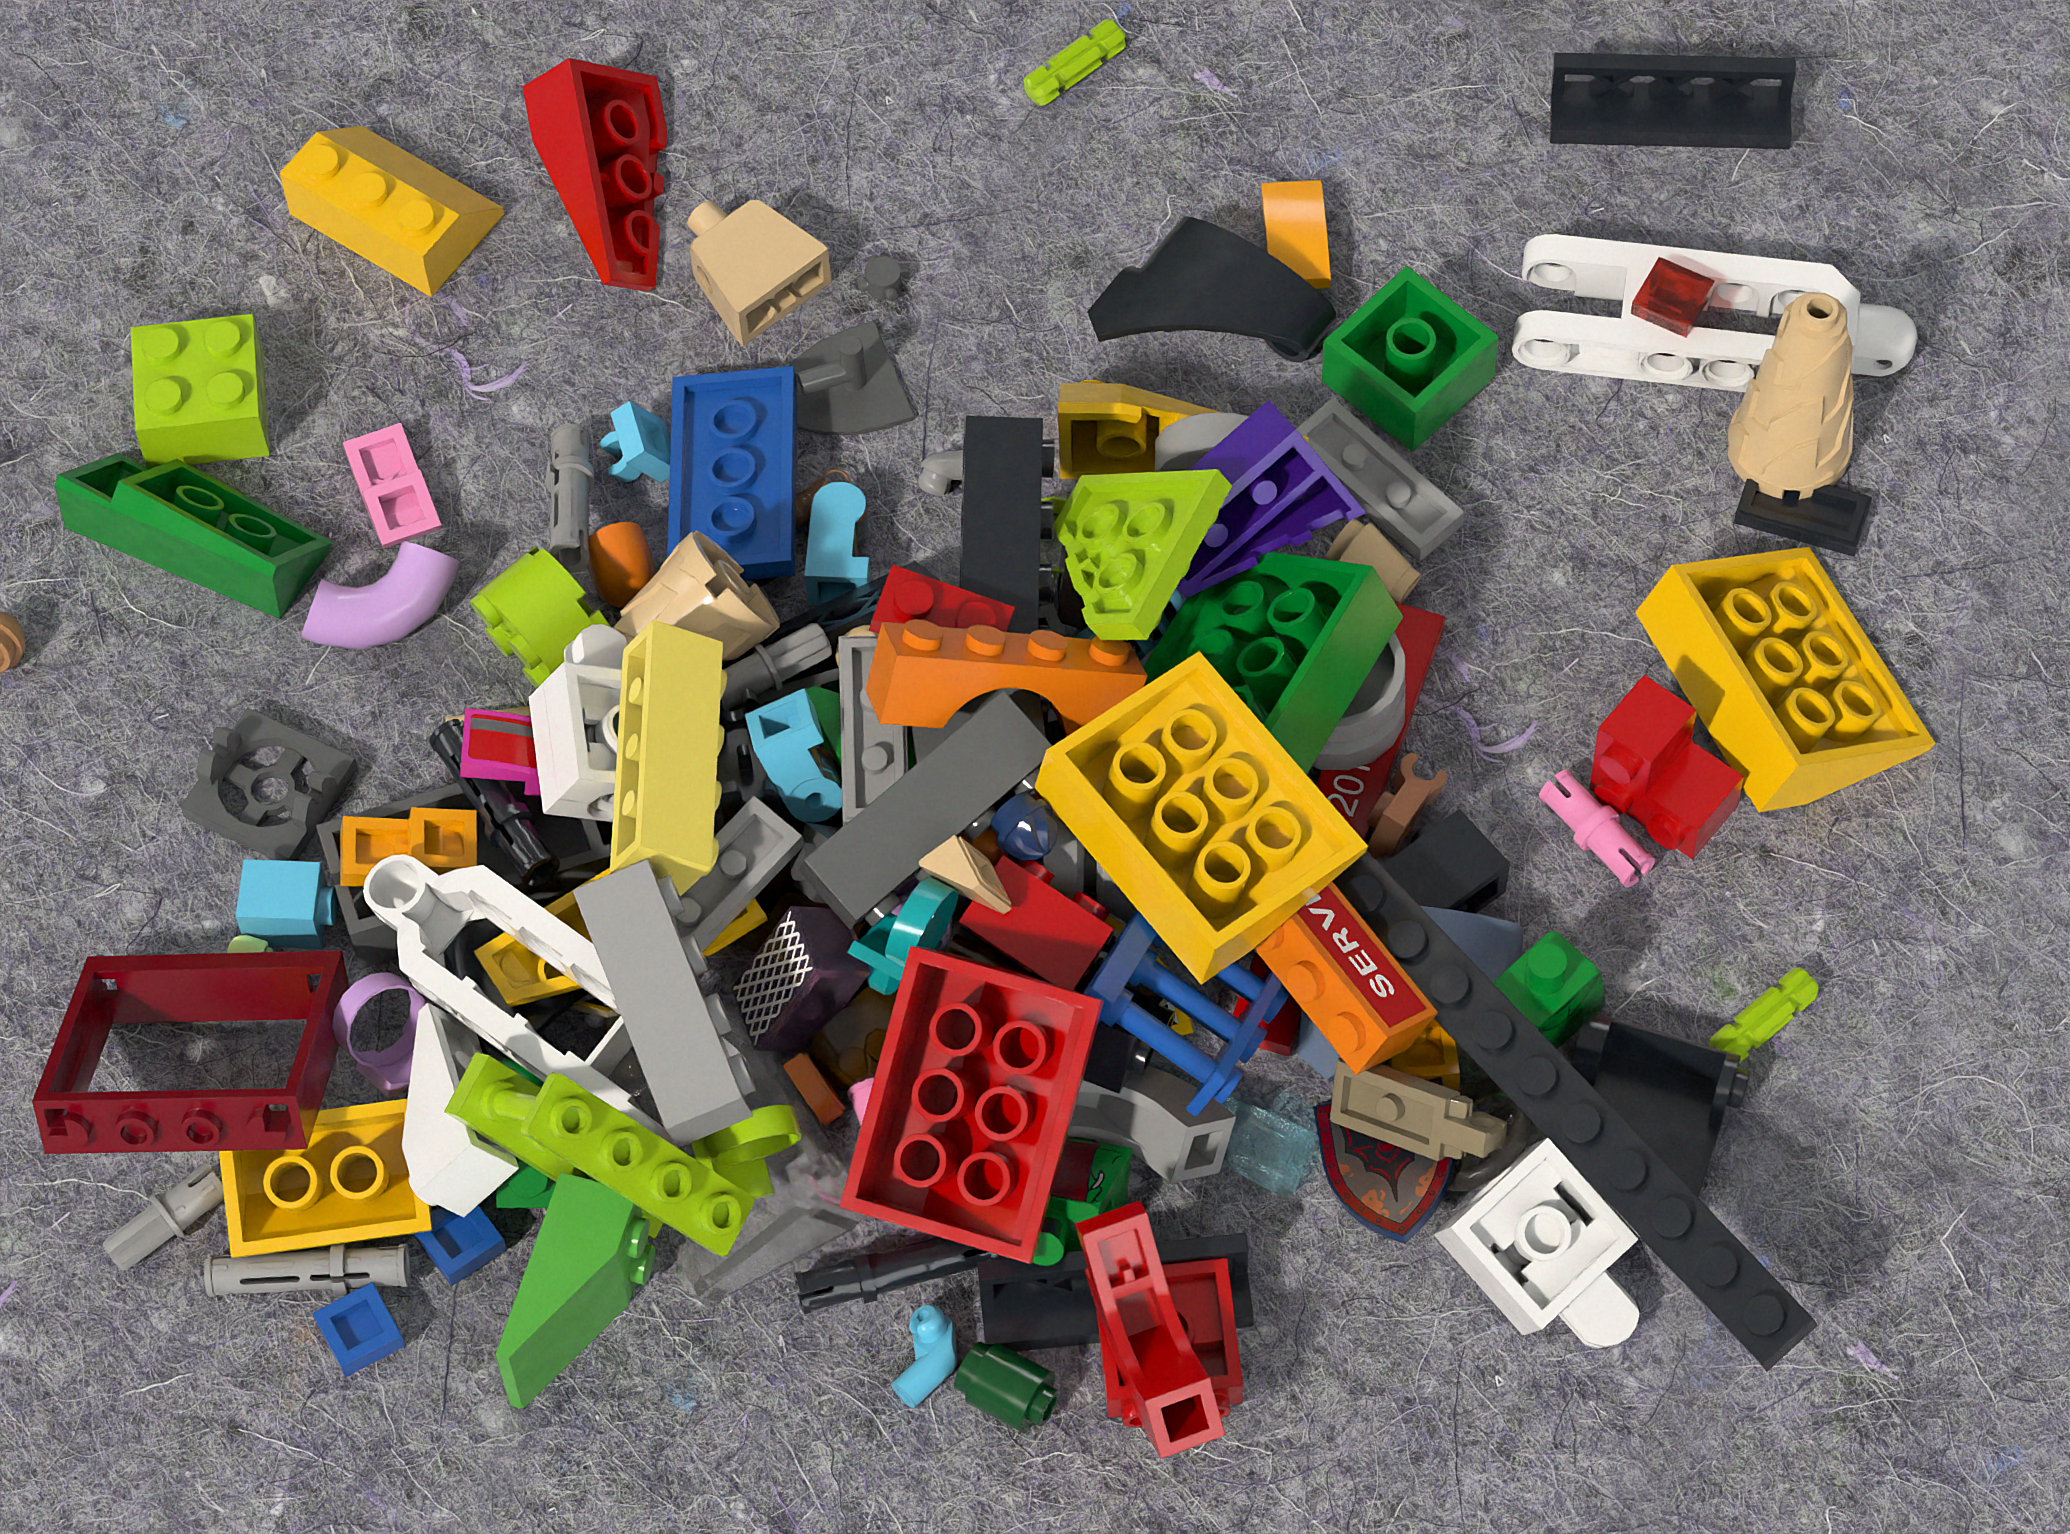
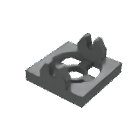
[180,707,358,861]

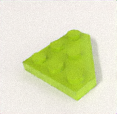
[1053,469,1232,640]

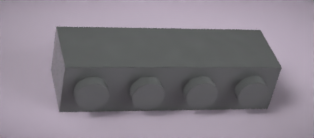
[799,690,1052,930]

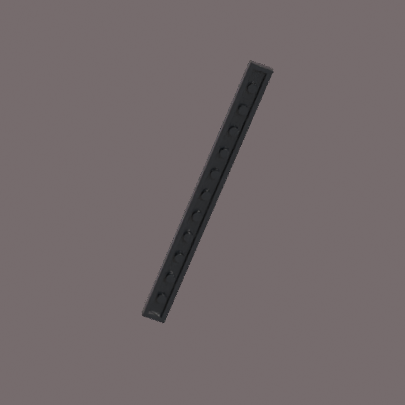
[1332,850,1818,1372]

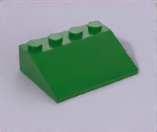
[1143,552,1403,775]

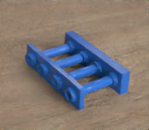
[1083,908,1290,1117]

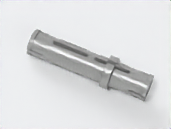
[545,423,595,573]
[204,1243,411,1297]

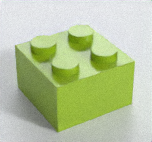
[130,314,270,469]

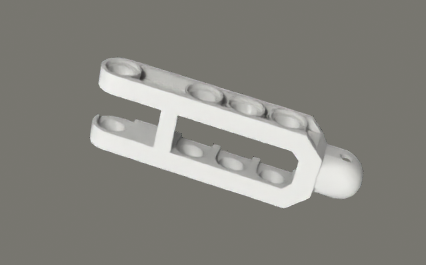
[1512,234,1917,392]
[363,854,746,1149]

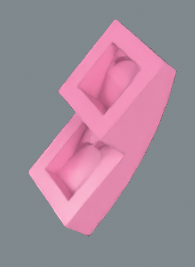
[343,423,442,549]

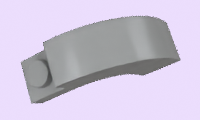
[1067,1066,1236,1184]

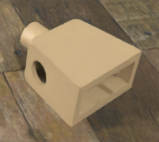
[687,200,832,346]

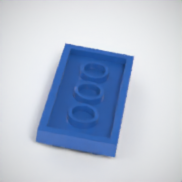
[667,366,798,580]

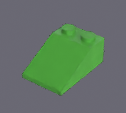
[495,1172,655,1409]

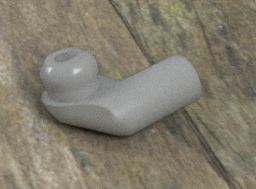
[917,450,963,497]

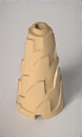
[1726,292,1854,499]
[613,530,780,666]

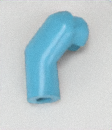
[891,1305,958,1408]

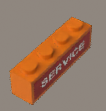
[1254,882,1438,1075]

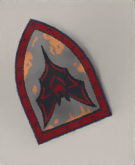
[1313,1077,1455,1244]

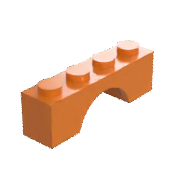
[865,619,1147,737]

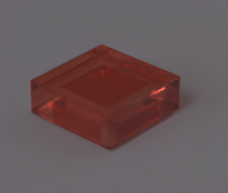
[1631,257,1715,338]

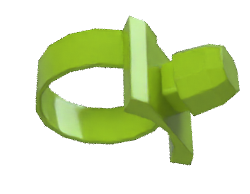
[691,1105,802,1199]

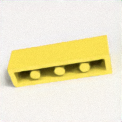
[610,619,727,896]

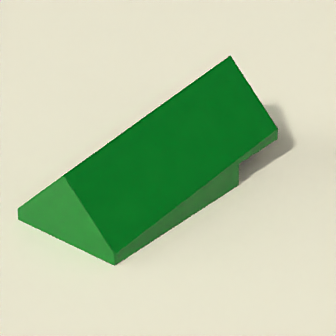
[54,453,333,619]

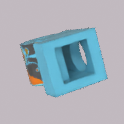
[804,482,871,606]
[745,688,842,823]

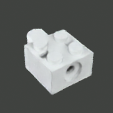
[528,624,627,822]
[1433,1138,1639,1349]

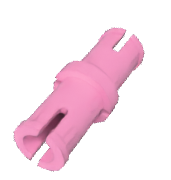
[1539,769,1655,888]

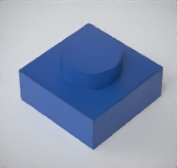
[413,1205,507,1287]
[312,1282,405,1378]

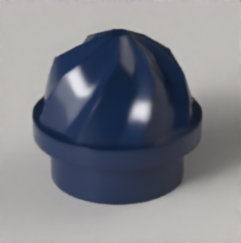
[990,791,1058,861]

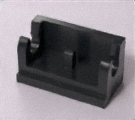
[716,688,791,826]

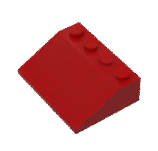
[839,946,1104,1264]

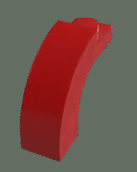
[1075,1201,1225,1459]

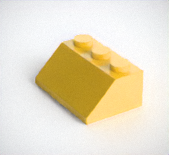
[279,125,504,297]
[219,1098,433,1258]

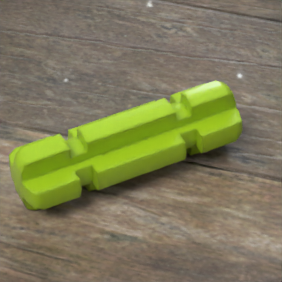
[1023,19,1126,106]
[1709,967,1819,1063]

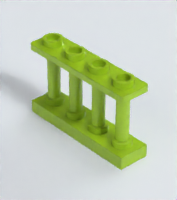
[444,1052,755,1256]

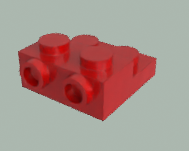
[1096,1258,1243,1428]

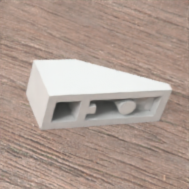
[402,1003,519,1217]

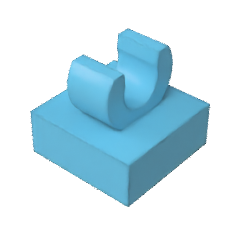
[600,401,671,483]

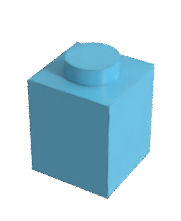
[235,859,338,949]

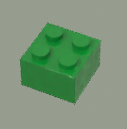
[1322,266,1499,452]

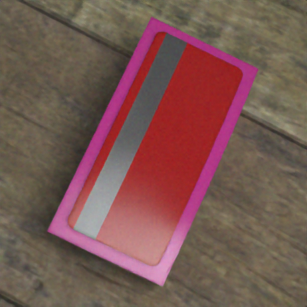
[460,708,541,796]

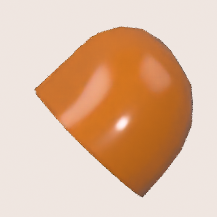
[587,522,656,609]

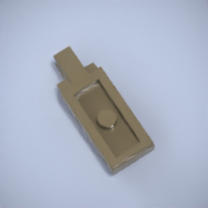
[1330,1057,1507,1161]

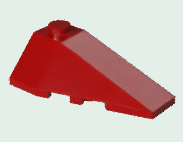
[522,58,667,292]

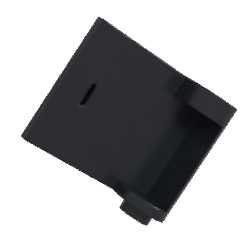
[1571,1011,1750,1220]

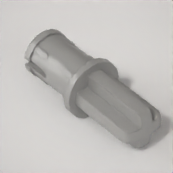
[721,623,832,711]
[103,1162,224,1270]

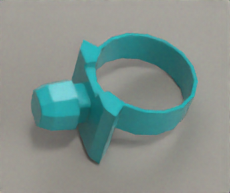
[847,876,958,995]

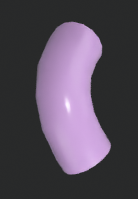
[300,541,461,650]

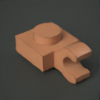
[1366,752,1447,860]

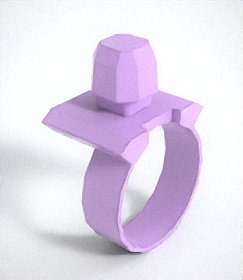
[332,972,426,1097]

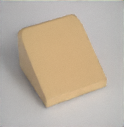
[918,835,1012,914]

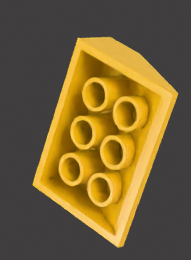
[1635,547,1936,813]
[1034,651,1368,984]

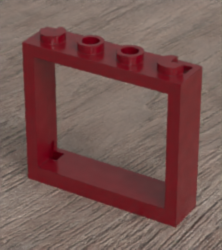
[32,950,350,1154]

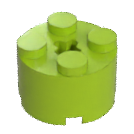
[469,546,610,689]

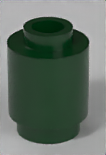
[954,1341,1060,1433]

